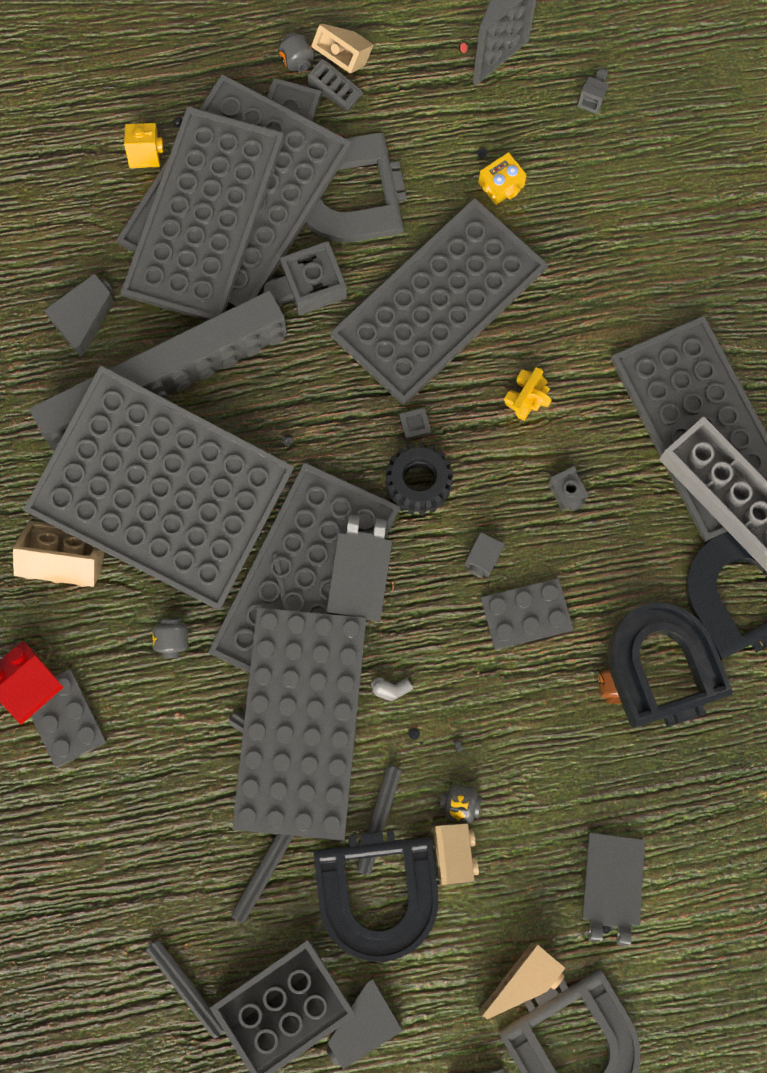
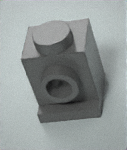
[548,466,588,512]

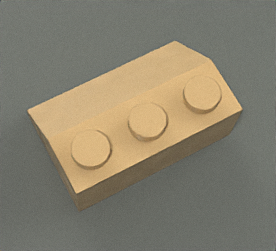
[13,521,105,587]

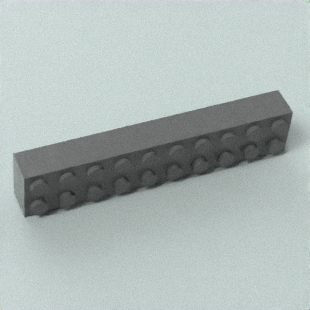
[29,290,287,451]

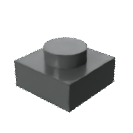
[399,408,431,441]

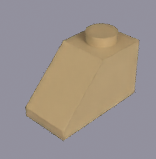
[311,24,374,73]

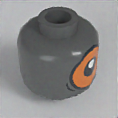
[278,33,315,72]

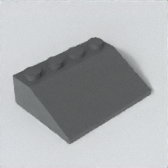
[472,0,537,86]
[210,938,356,1073]

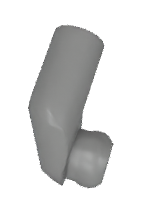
[371,677,413,701]

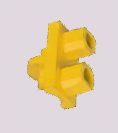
[504,367,552,421]

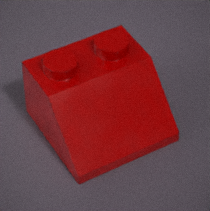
[0,641,64,725]

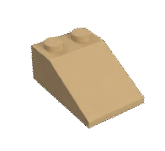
[479,943,565,1019]

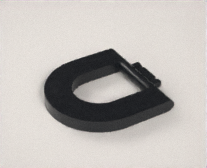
[685,533,767,660]
[607,602,733,728]
[313,830,439,962]

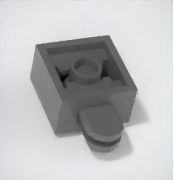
[264,241,347,315]

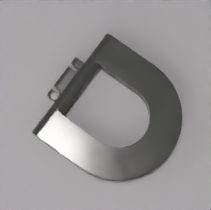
[304,133,407,242]
[498,968,640,1073]

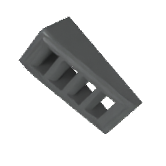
[308,59,363,112]

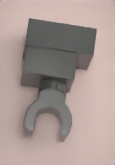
[577,67,609,114]

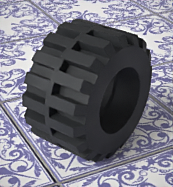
[386,443,453,516]

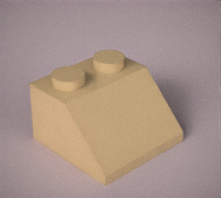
[433,824,479,885]

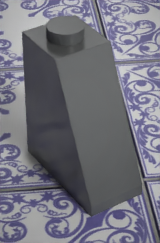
[44,274,114,357]
[326,978,403,1069]

